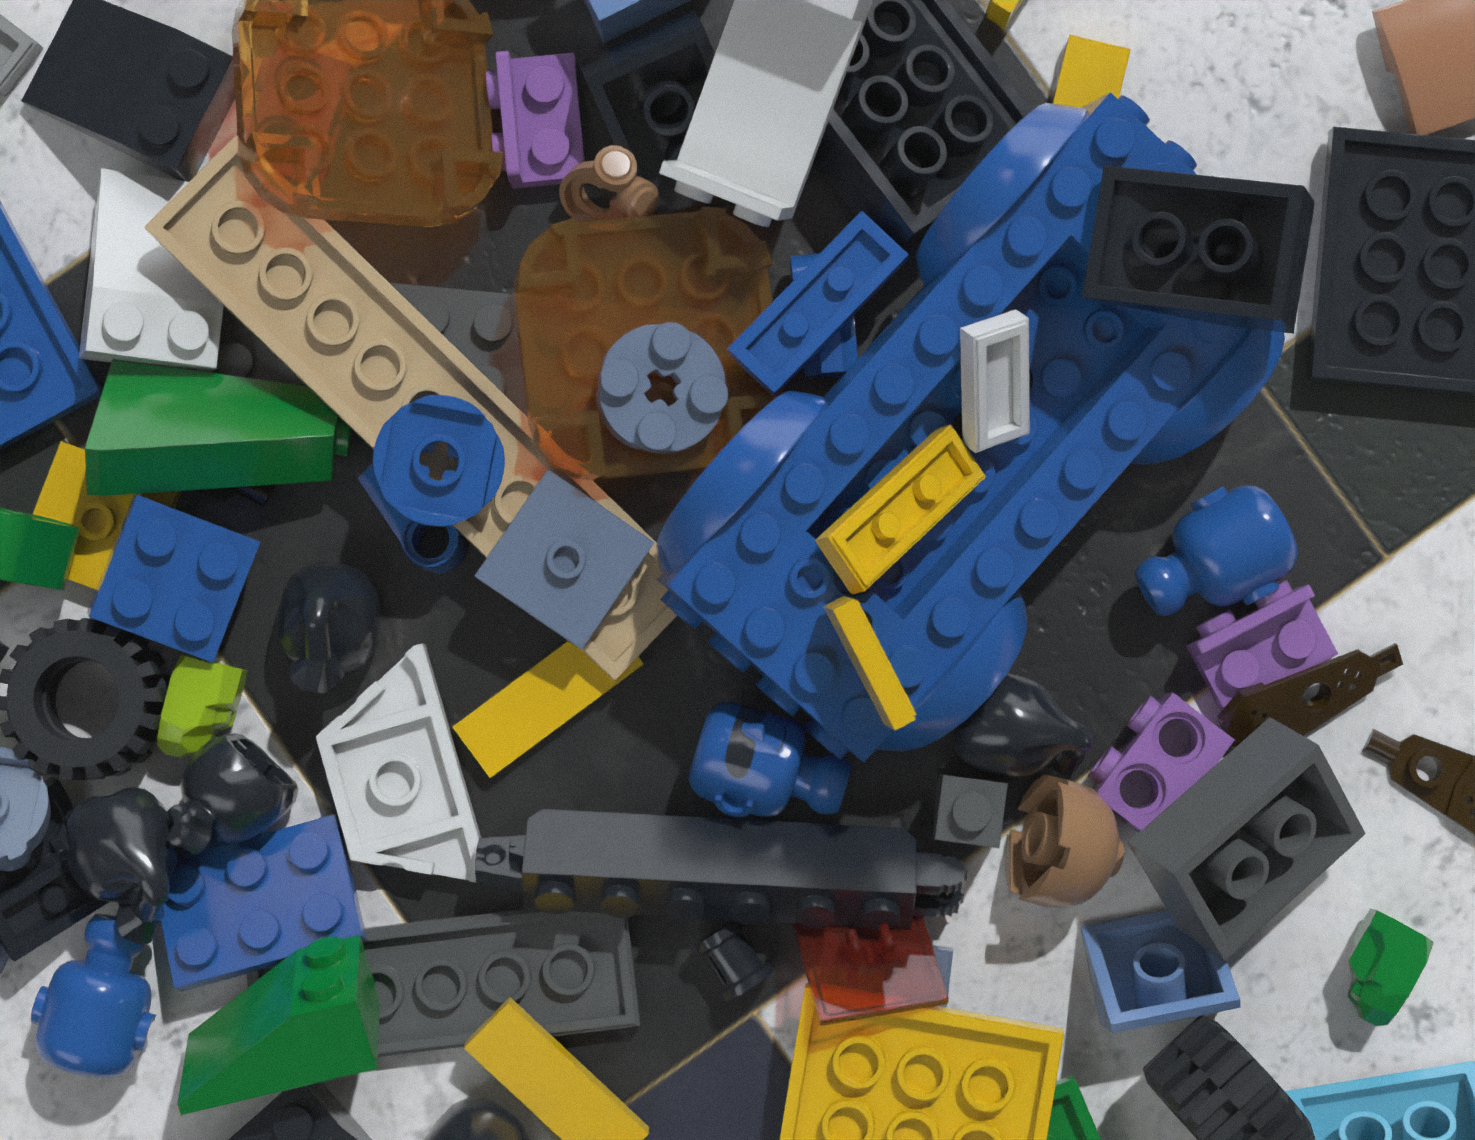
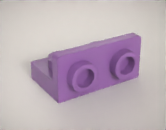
[486,51,585,189]
[1186,580,1338,711]

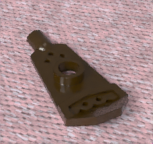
[1217,643,1403,748]

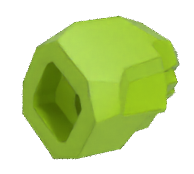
[157,654,248,759]

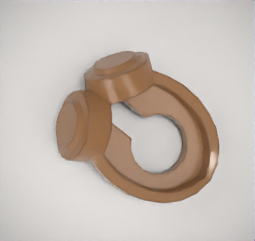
[559,145,659,232]

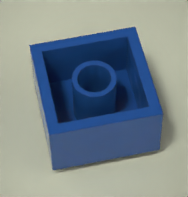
[87,494,260,663]

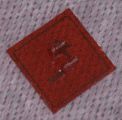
[792,916,949,1026]

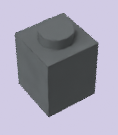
[930,774,1008,848]

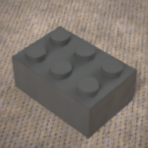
[1128,717,1366,961]

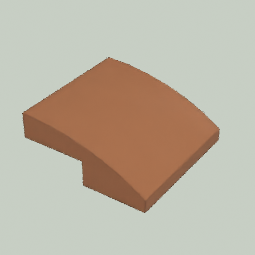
[1372,0,1475,135]

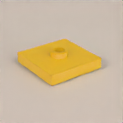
[33,441,182,590]

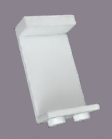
[659,0,873,227]

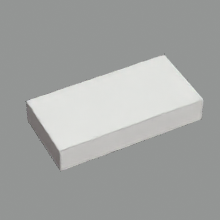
[960,309,1030,453]

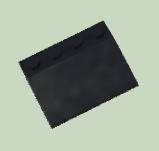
[814,0,1033,251]

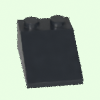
[21,0,247,182]
[579,11,736,249]
[1082,165,1315,334]

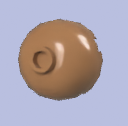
[1005,775,1124,908]

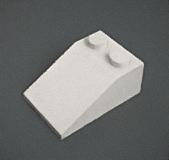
[79,168,223,372]

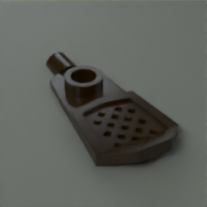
[1362,728,1475,836]

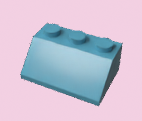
[1285,1061,1475,1140]

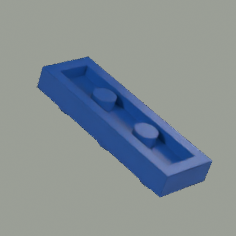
[727,211,909,397]

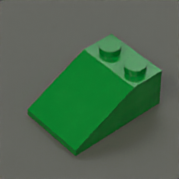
[177,935,380,1115]

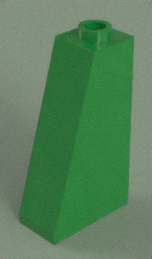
[85,359,352,496]

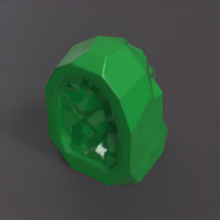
[1347,908,1434,1026]

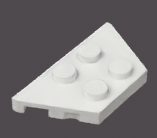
[316,643,481,883]

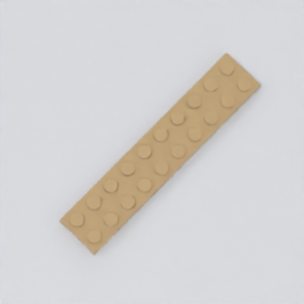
[144,135,677,680]

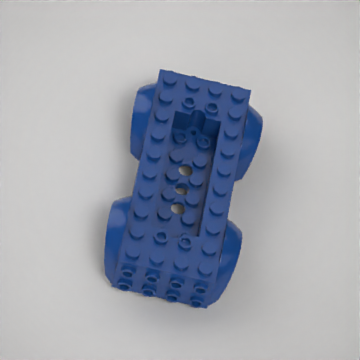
[656,92,1285,762]

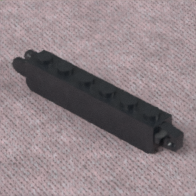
[475,809,968,932]

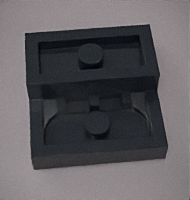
[0,776,109,962]

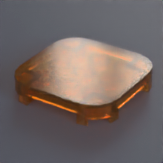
[232,0,503,227]
[513,206,788,481]

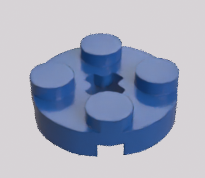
[373,395,505,527]

